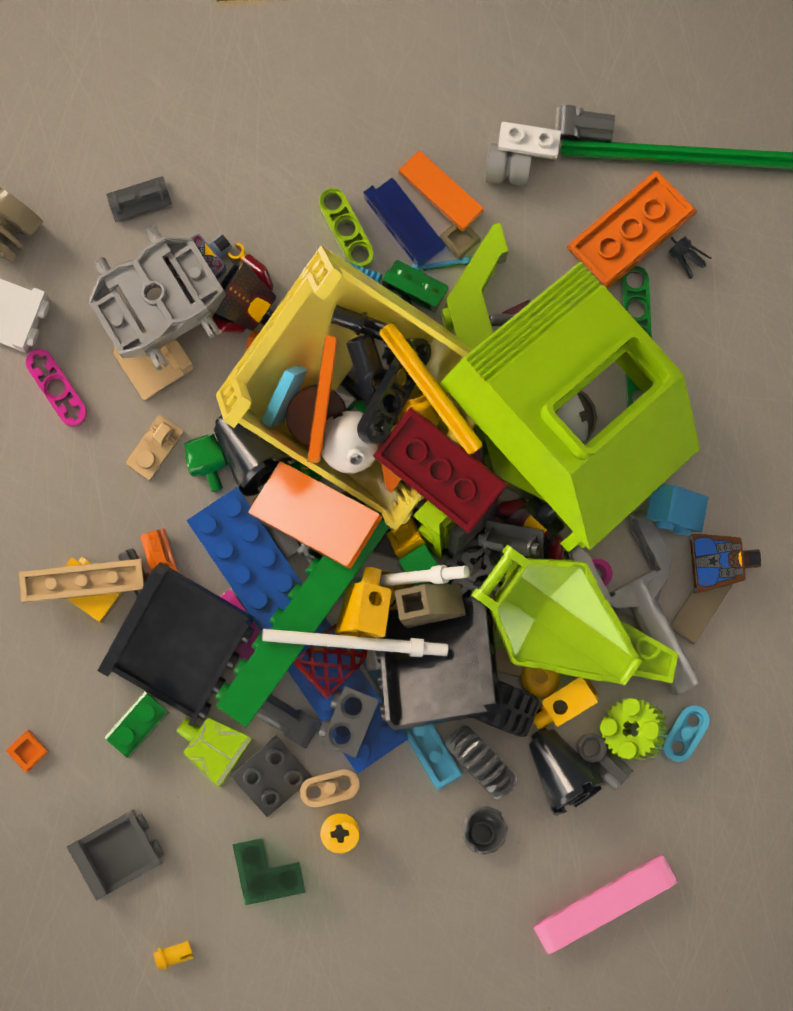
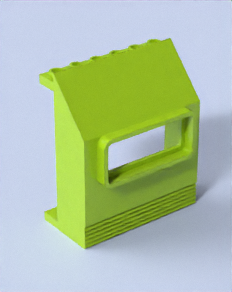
[439,262,700,553]

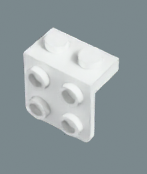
[0,279,50,353]

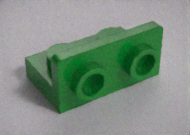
[382,260,448,313]

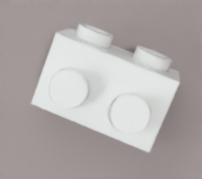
[498,122,561,160]

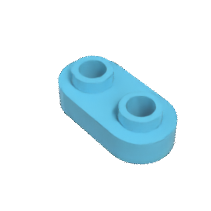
[662,705,710,762]

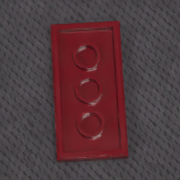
[373,407,509,533]

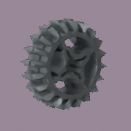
[445,725,517,800]

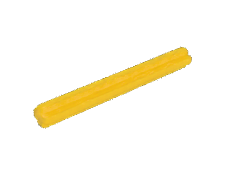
[379,323,482,454]

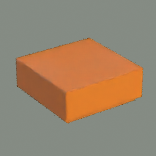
[5,730,49,773]

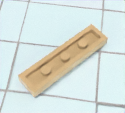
[18,559,144,603]

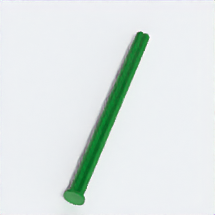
[560,139,793,169]

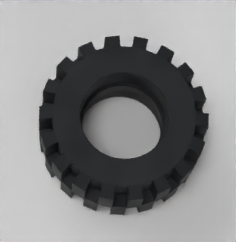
[473,680,541,737]

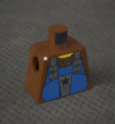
[689,534,761,594]

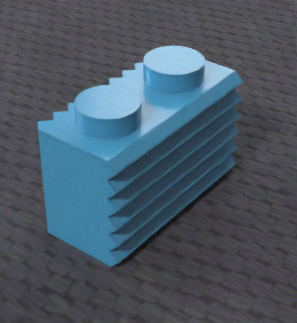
[646,484,709,537]

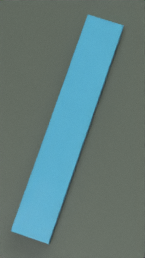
[355,649,463,790]

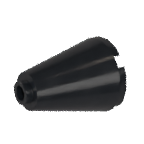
[214,415,292,497]
[529,727,606,816]

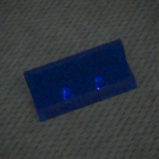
[363,178,445,268]

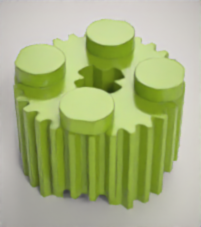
[600,698,668,761]

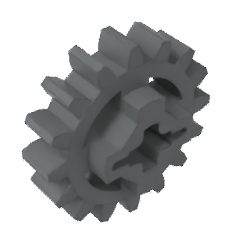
[443,534,506,597]

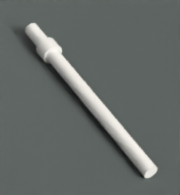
[345,565,470,591]
[262,629,448,657]

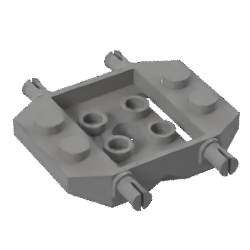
[88,226,226,370]

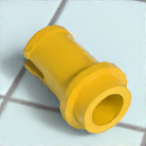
[153,940,194,971]

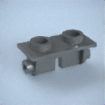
[106,176,172,222]
[479,520,544,559]

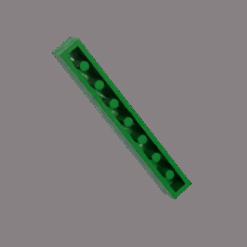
[215,519,390,728]

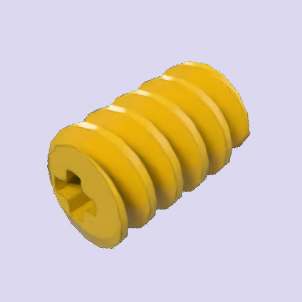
[320,813,360,853]

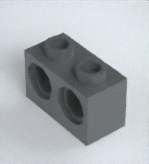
[318,686,379,758]

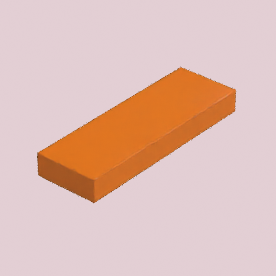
[399,150,484,232]

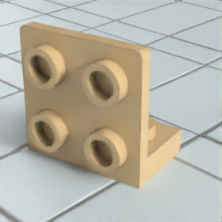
[112,329,194,400]

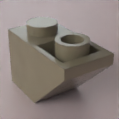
[394,584,466,628]

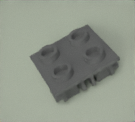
[230,735,312,817]

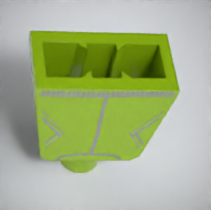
[176,717,253,787]

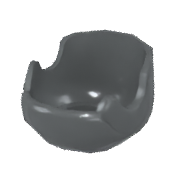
[461,806,508,855]

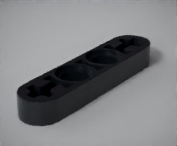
[357,338,431,444]

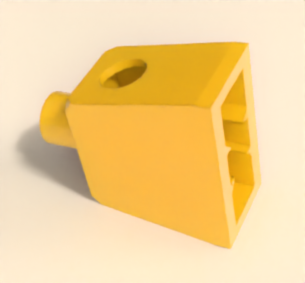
[335,567,392,638]
[533,677,601,730]

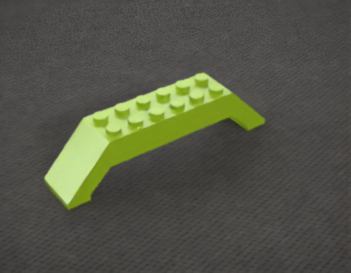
[441,222,559,516]

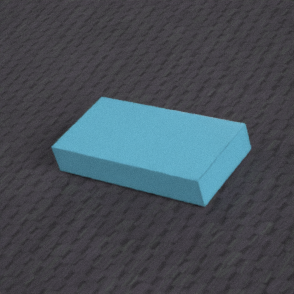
[262,365,308,428]

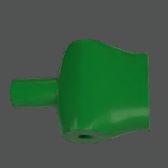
[184,433,228,492]

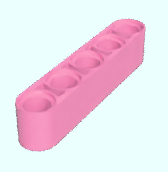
[533,854,678,954]

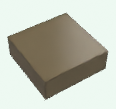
[439,224,481,259]

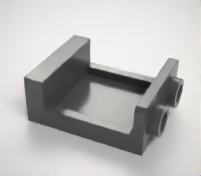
[67,809,164,901]

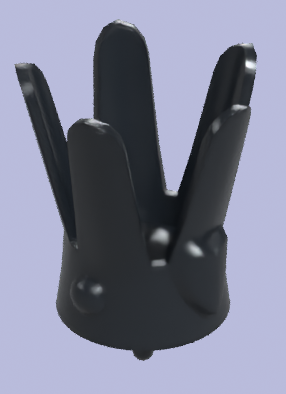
[668,236,712,279]

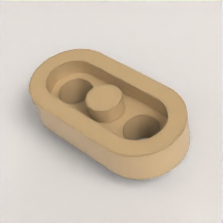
[300,769,360,808]

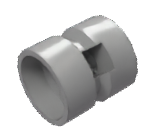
[485,143,531,187]

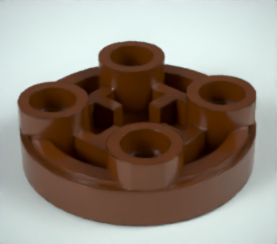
[286,384,347,446]

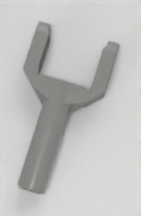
[564,510,700,695]

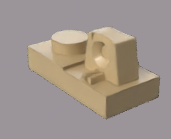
[125,414,185,481]

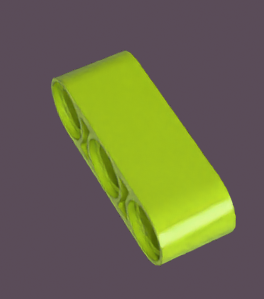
[319,187,374,269]

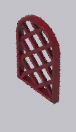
[293,624,368,699]

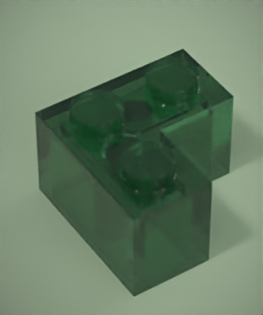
[232,837,306,905]

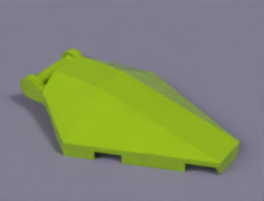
[471,545,642,685]

